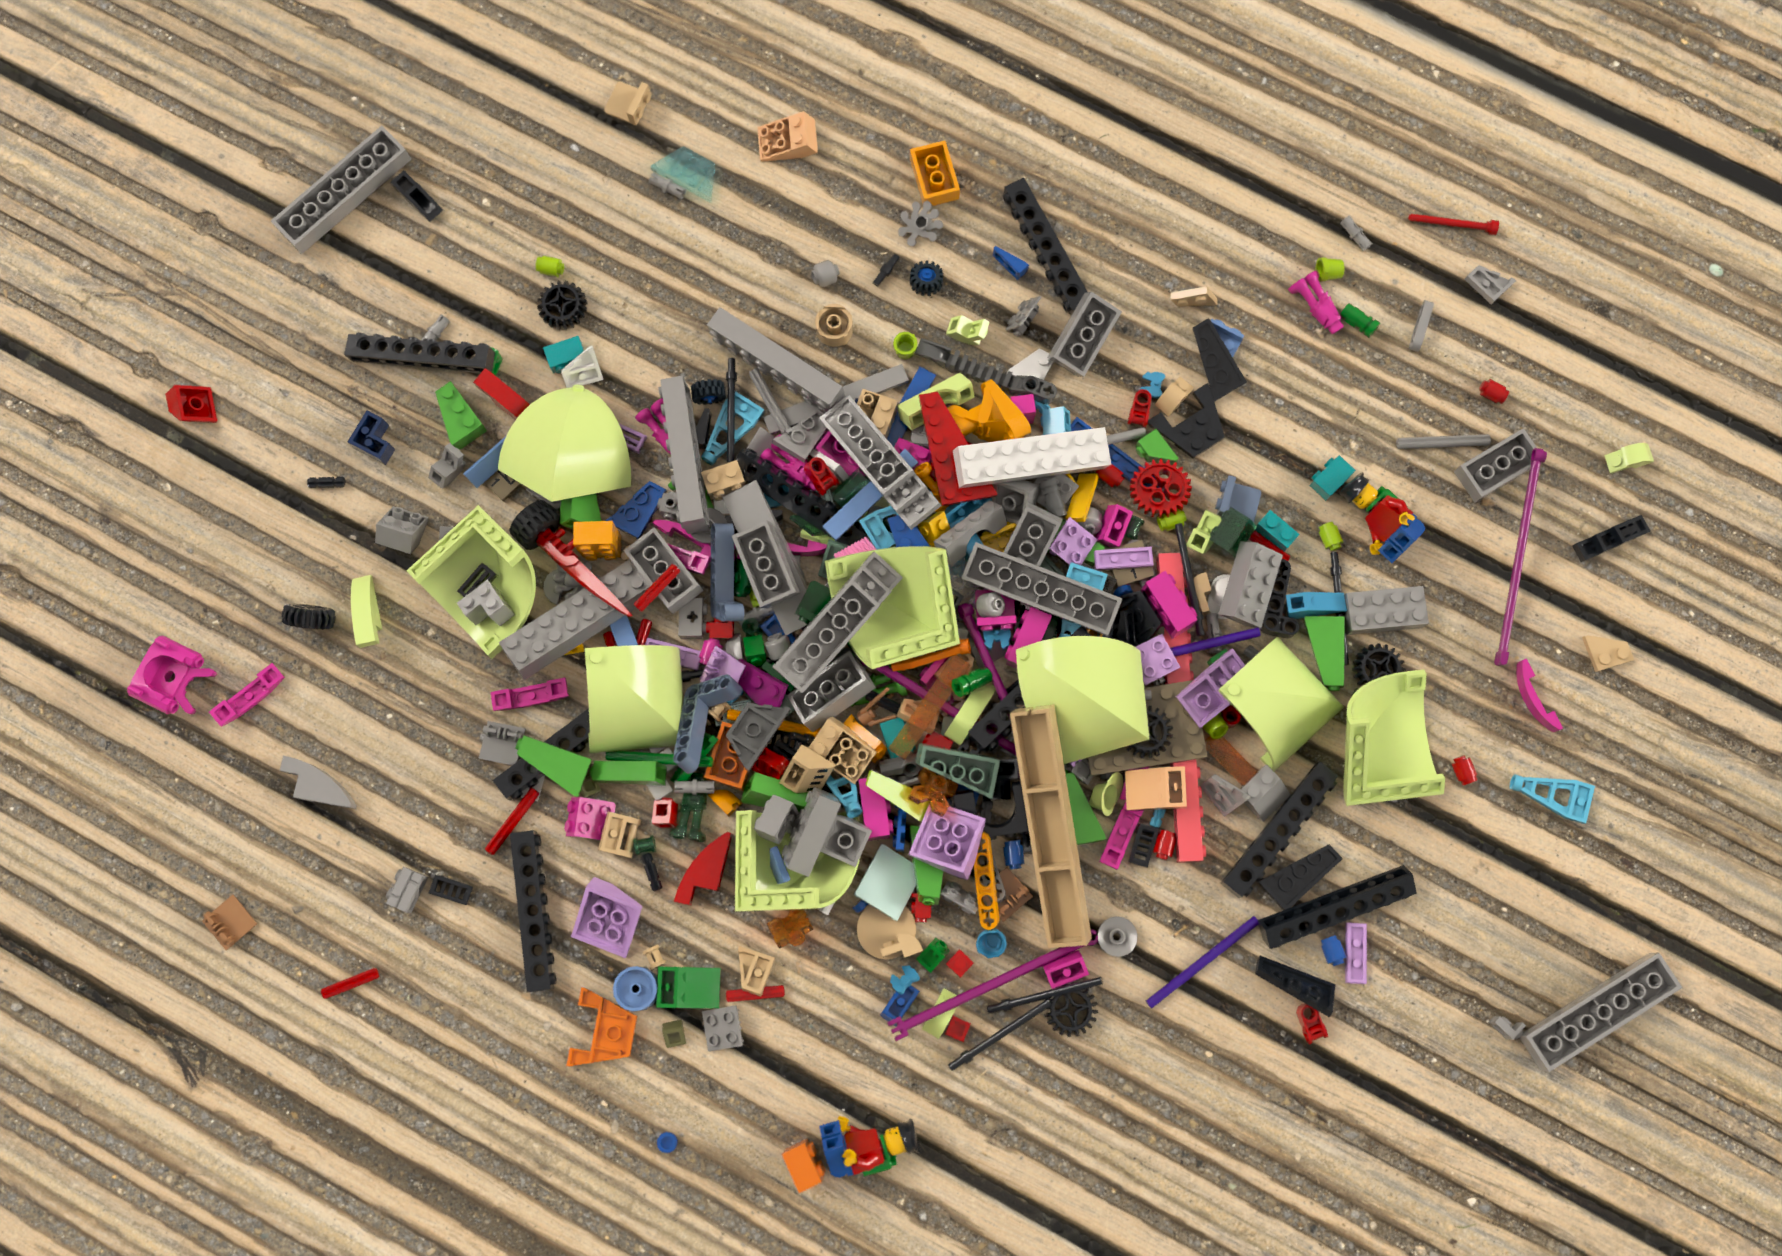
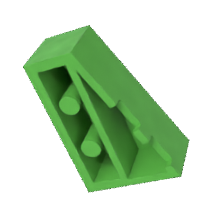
[435,381,487,450]

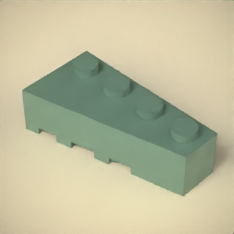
[915,743,1000,799]

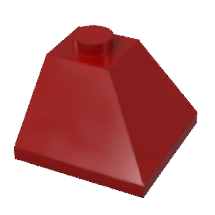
[165,385,217,423]

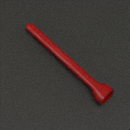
[1408,214,1499,236]

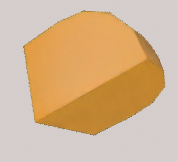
[708,789,743,816]

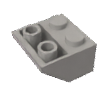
[375,506,428,554]

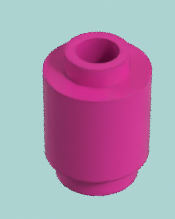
[699,638,723,665]

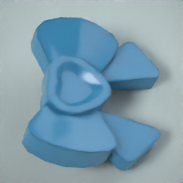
[1140,372,1165,399]
[983,629,1011,650]
[890,965,920,994]

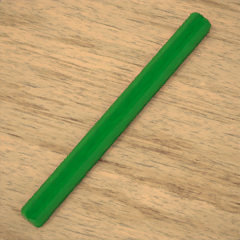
[605,751,713,767]

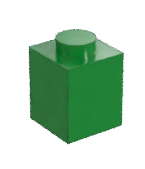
[743,635,767,667]

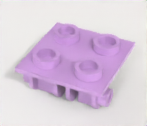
[1049,517,1098,565]
[1136,634,1180,685]
[700,646,746,683]

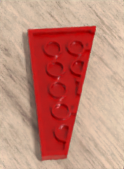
[918,391,998,506]

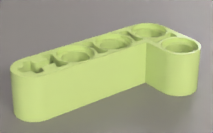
[944,682,996,745]

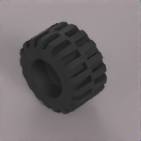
[509,500,560,550]

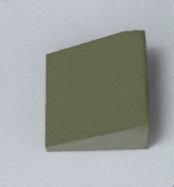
[578,775,601,798]
[662,1020,686,1048]

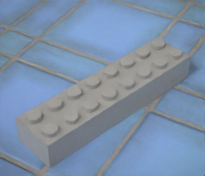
[271,126,412,254]
[707,307,845,413]
[658,375,711,534]
[961,542,1122,636]
[499,559,650,680]
[1519,952,1683,1072]

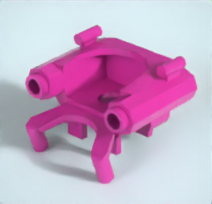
[127,635,217,715]

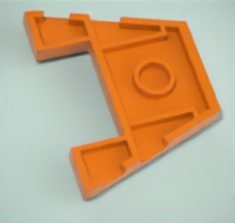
[566,987,638,1067]

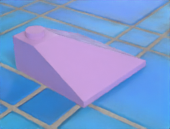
[909,801,986,880]
[571,877,643,958]

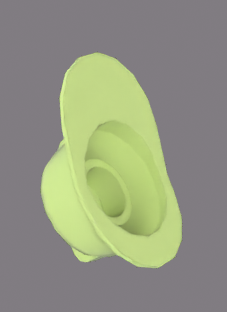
[1089,772,1123,816]

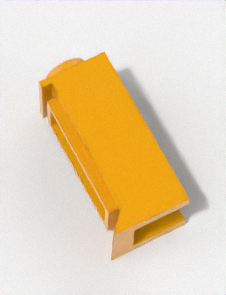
[843,714,887,763]

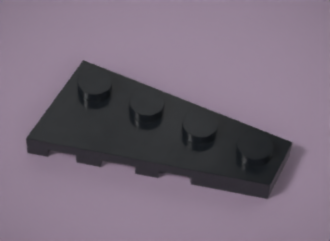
[1192,318,1247,402]
[1258,844,1343,910]
[1255,956,1336,1018]

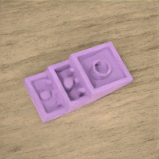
[1176,649,1245,728]

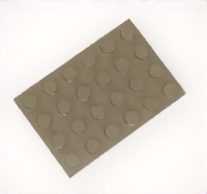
[1088,680,1208,776]

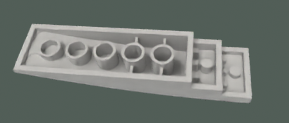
[819,394,941,530]
[722,480,811,635]
[773,551,903,693]

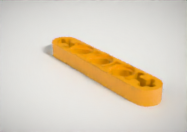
[974,832,999,930]

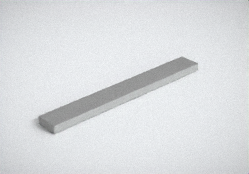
[763,364,909,435]

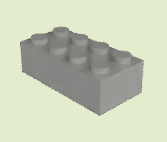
[1047,292,1122,377]
[1454,428,1542,503]
[1003,502,1062,567]
[732,520,801,609]
[624,527,703,614]
[1219,541,1283,628]
[1344,586,1429,635]
[787,650,876,732]
[781,787,841,877]

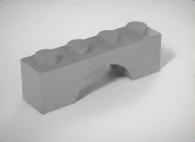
[934,500,1007,566]

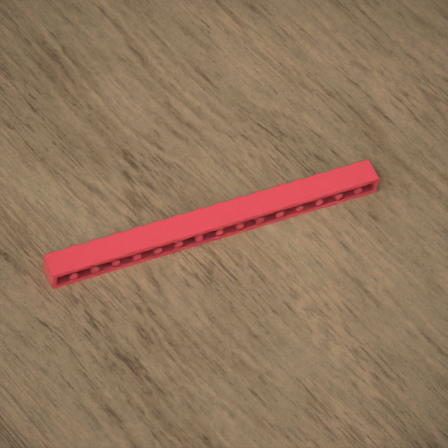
[1156,553,1206,863]

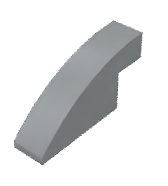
[280,756,357,809]

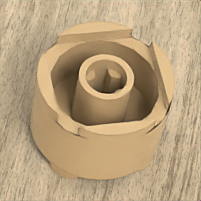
[815,304,853,347]

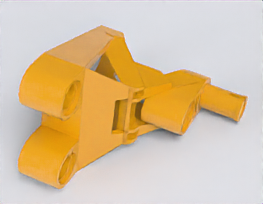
[947,379,1031,442]

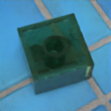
[1210,507,1257,558]

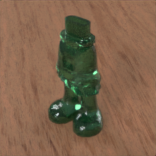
[669,772,707,843]

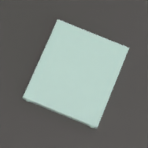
[853,844,916,921]

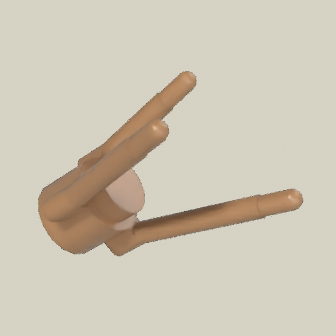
[857,687,897,728]

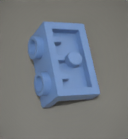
[1211,319,1244,357]

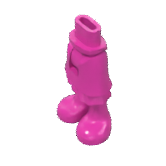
[1288,270,1344,335]
[635,398,671,455]
[760,434,817,491]

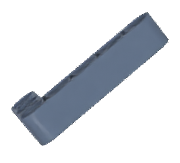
[710,523,745,622]
[673,674,742,774]

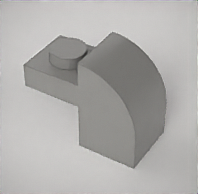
[428,443,466,489]

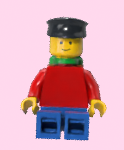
[1340,472,1425,563]
[819,1116,921,1178]

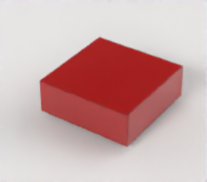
[945,1015,971,1042]

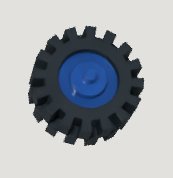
[910,260,943,296]
[691,379,726,405]

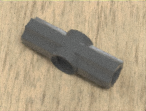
[879,751,927,777]

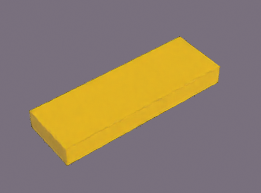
[1065,474,1099,522]

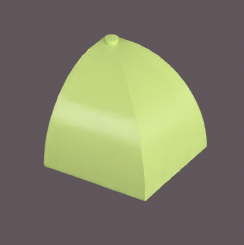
[498,385,631,502]
[407,505,536,659]
[825,546,960,669]
[1016,636,1149,764]
[1218,637,1344,772]
[585,645,684,753]
[1343,669,1445,806]
[735,810,863,911]

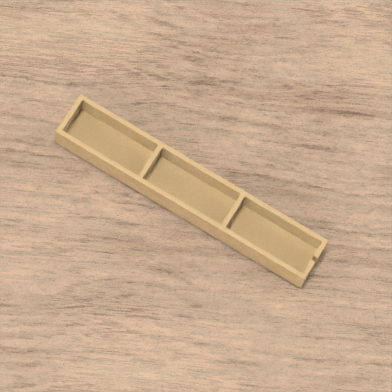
[1010,704,1092,948]

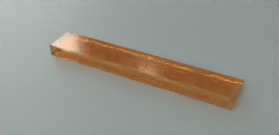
[888,655,971,760]

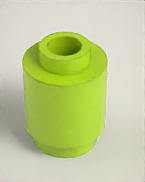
[535,256,564,277]
[1157,509,1187,532]
[1319,522,1344,551]

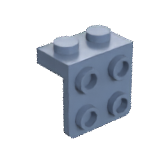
[1215,476,1261,526]

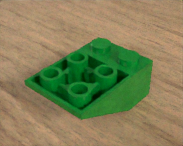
[657,967,721,1009]

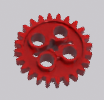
[1129,459,1192,518]

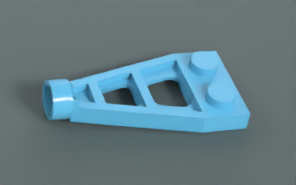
[701,391,765,466]
[859,491,934,549]
[1059,562,1108,638]
[1509,774,1595,824]
[825,775,862,818]

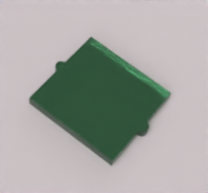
[789,515,827,536]

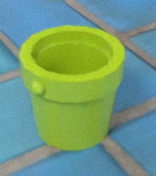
[1315,257,1345,282]
[893,332,918,360]
[1202,712,1228,739]

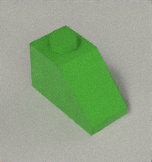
[1136,429,1179,465]

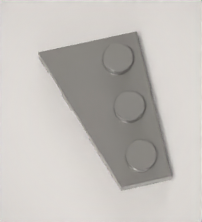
[772,409,827,462]

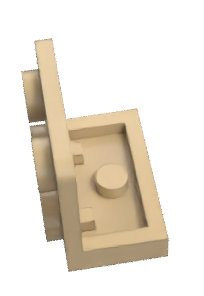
[604,81,651,125]
[701,460,746,501]

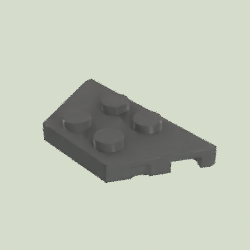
[726,703,791,772]

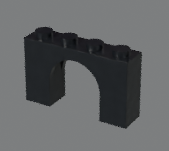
[953,781,1029,840]

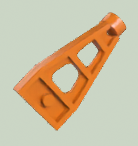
[891,638,971,672]

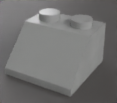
[992,480,1039,524]
[1240,764,1290,822]

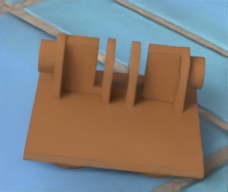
[983,867,1033,922]
[202,894,257,951]

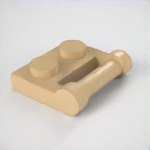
[598,812,641,858]

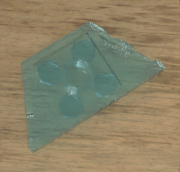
[650,146,715,203]

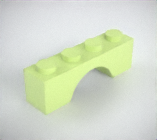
[897,373,975,430]

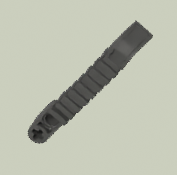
[915,338,1057,405]

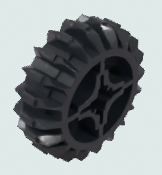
[537,280,588,330]
[281,604,336,630]
[1352,643,1406,685]
[1126,705,1173,759]
[1044,982,1098,1037]

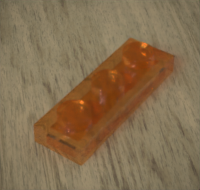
[1205,736,1257,786]

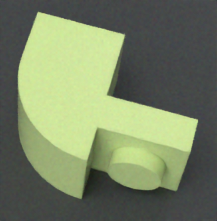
[946,315,989,345]
[1604,443,1654,474]
[1186,510,1224,554]
[922,988,957,1039]

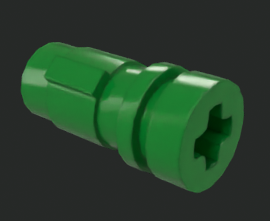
[1340,303,1381,338]
[951,668,993,697]

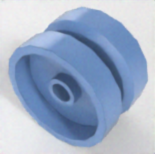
[613,966,658,1011]

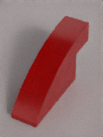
[473,368,530,420]
[674,832,733,906]

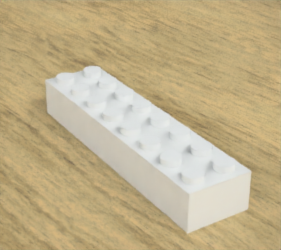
[953,427,1111,488]

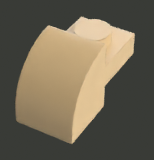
[1155,376,1194,417]
[1187,572,1211,615]
[880,934,923,958]

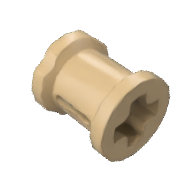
[708,702,732,722]
[642,945,666,970]

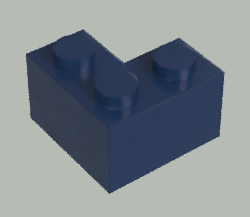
[347,410,396,465]

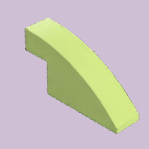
[351,575,382,648]

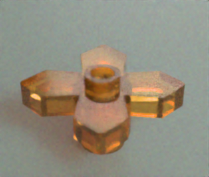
[908,767,958,817]
[767,909,814,949]

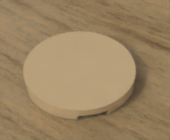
[857,905,916,959]

